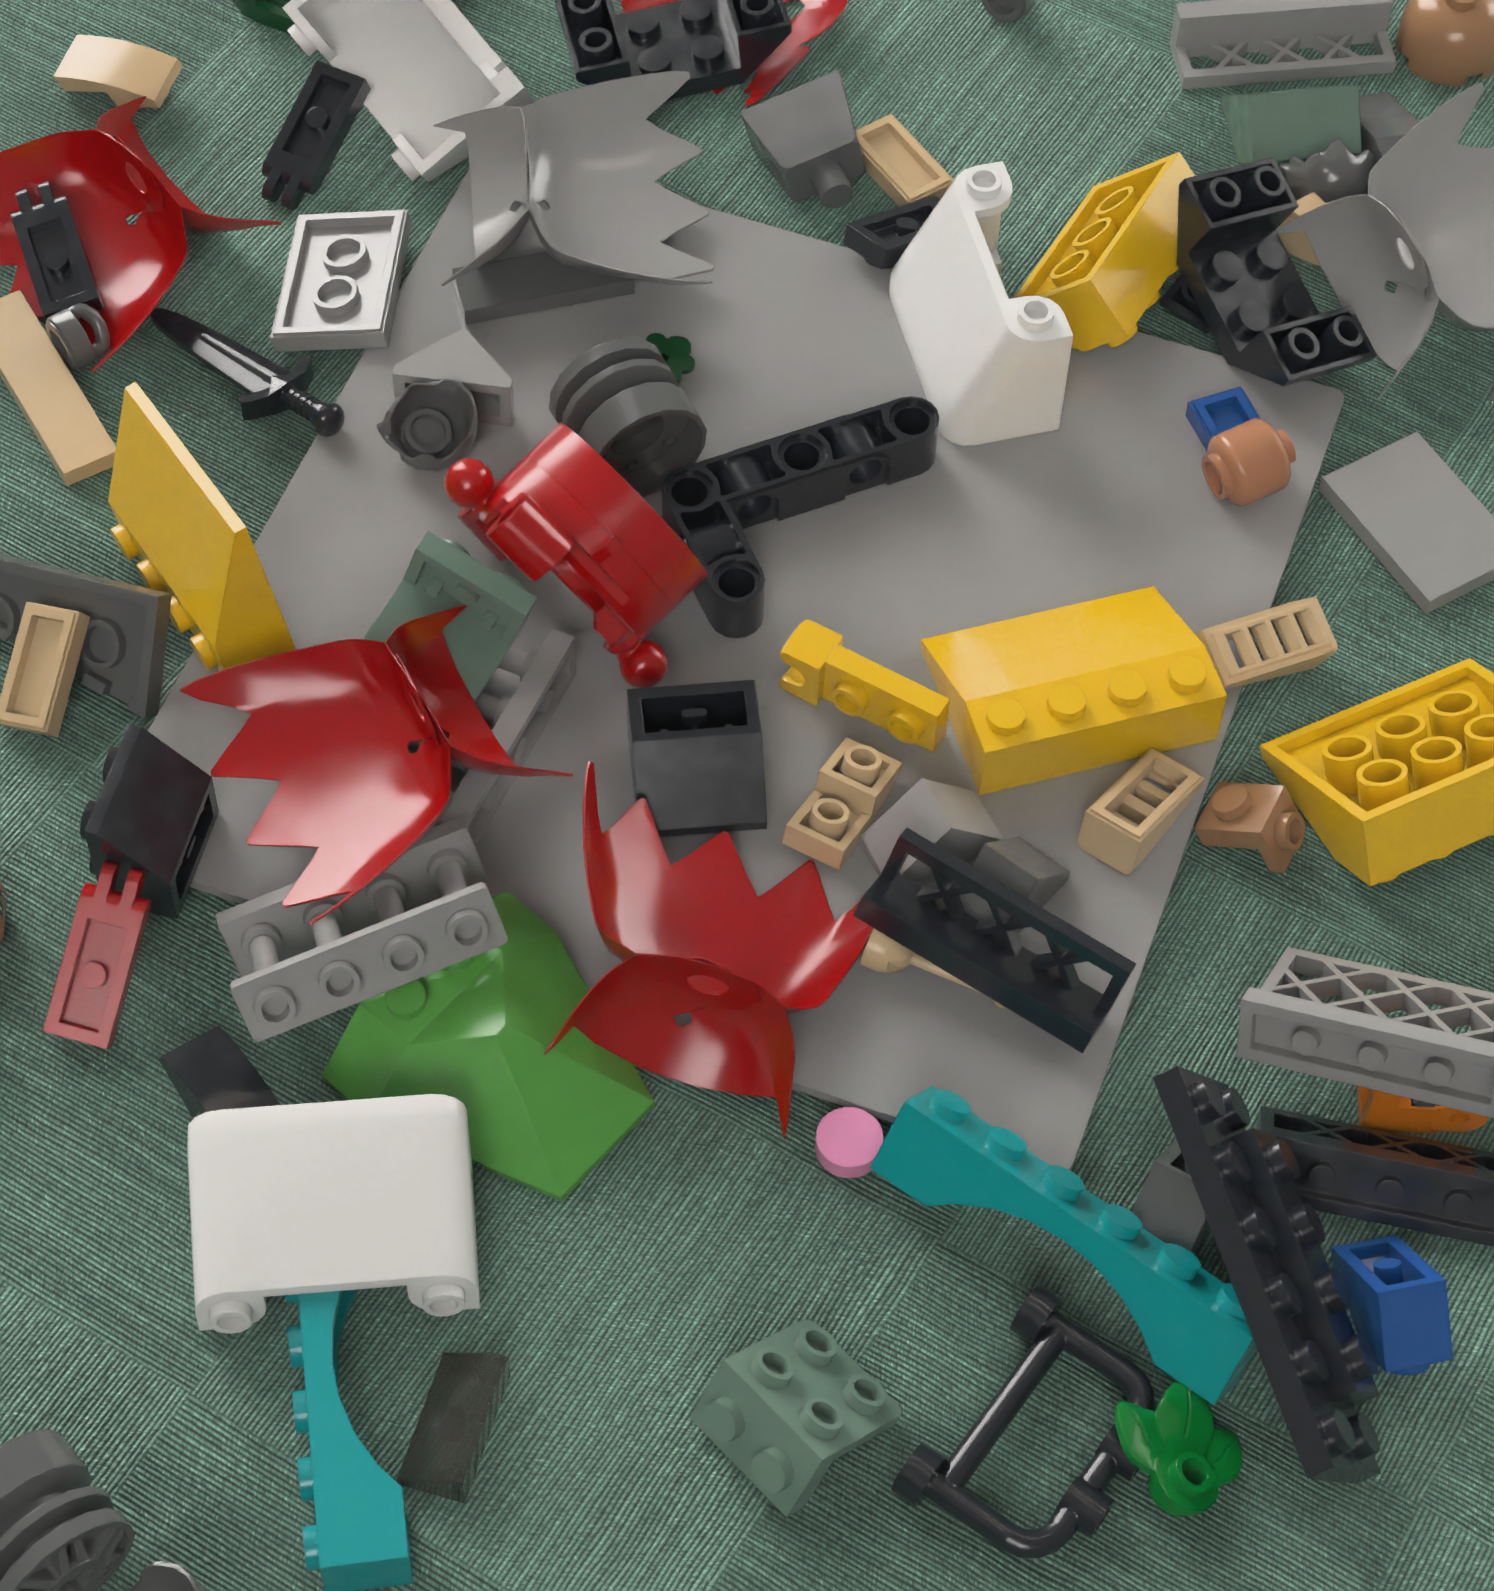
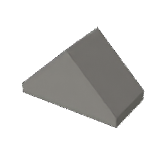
[392,327,515,427]
[860,778,1004,882]

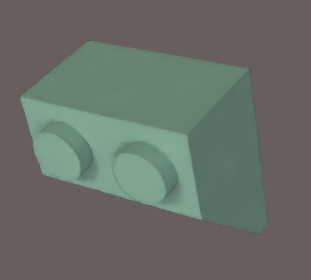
[1221,85,1362,172]

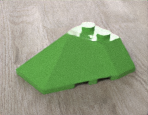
[322,891,655,1202]

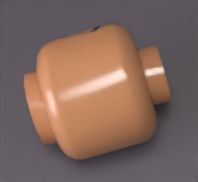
[1201,418,1296,506]

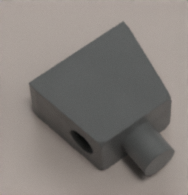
[740,70,865,209]

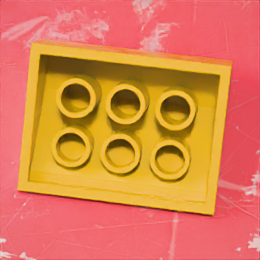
[108,382,296,672]
[920,586,1227,796]
[1260,658,1494,887]

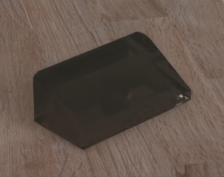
[396,1352,511,1504]

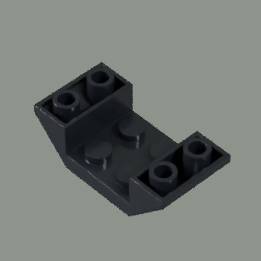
[554,0,792,101]
[1177,157,1377,386]

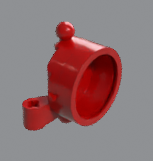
[444,423,708,688]

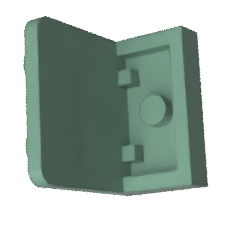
[362,530,538,702]
[689,1319,902,1518]

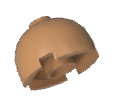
[1395,0,1494,86]

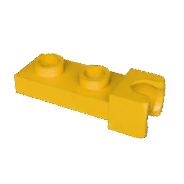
[778,619,950,753]

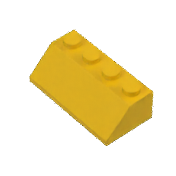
[1014,152,1195,352]

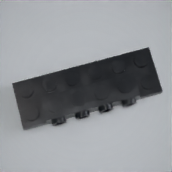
[1153,1066,1381,1484]

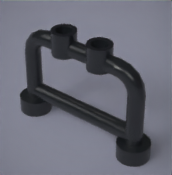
[891,1283,1155,1559]

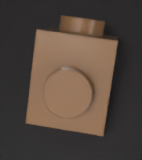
[1194,781,1306,873]

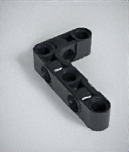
[662,396,940,638]

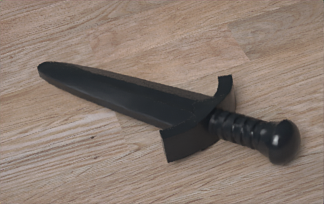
[150,307,345,437]

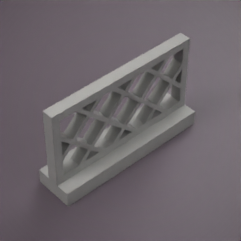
[1236,947,1494,1118]

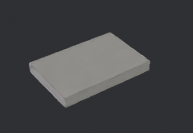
[270,209,412,352]
[1319,431,1494,614]

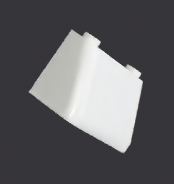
[282,0,535,183]
[889,161,1073,446]
[187,1094,480,1334]

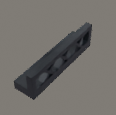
[853,828,1136,1054]
[1257,1106,1494,1247]

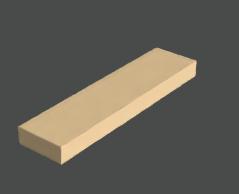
[0,290,116,487]

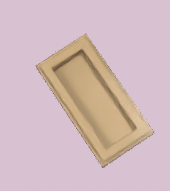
[856,114,954,206]
[0,602,90,738]

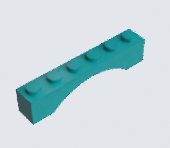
[870,1086,1257,1405]
[285,1290,413,1591]

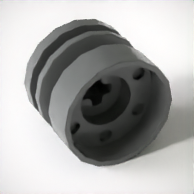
[549,338,707,497]
[0,1429,135,1591]

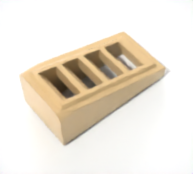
[1196,597,1338,689]
[1077,748,1205,875]

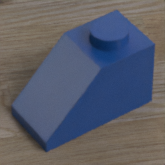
[1331,1235,1453,1375]

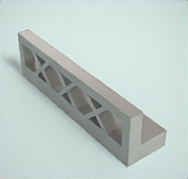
[1169,0,1396,90]

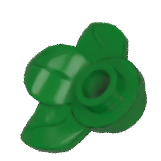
[1114,1381,1242,1517]

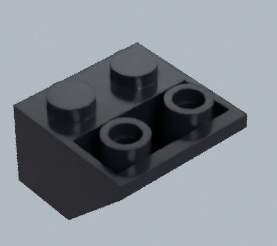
[627,679,767,837]
[80,724,219,919]

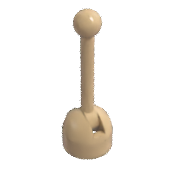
[860,929,1007,1009]

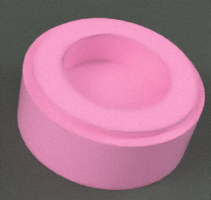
[815,1107,884,1178]

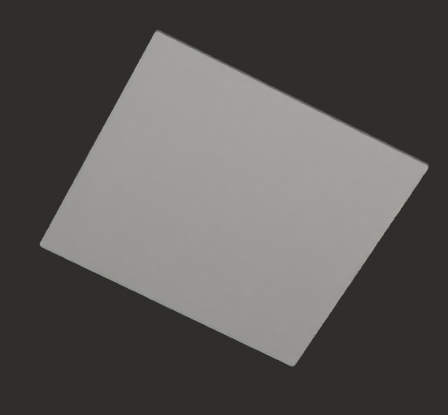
[148,167,1344,1171]

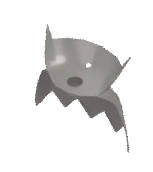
[433,71,715,287]
[1276,82,1494,401]

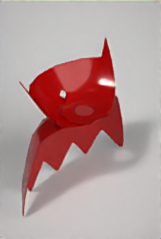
[0,96,282,373]
[180,605,573,925]
[544,761,874,1139]

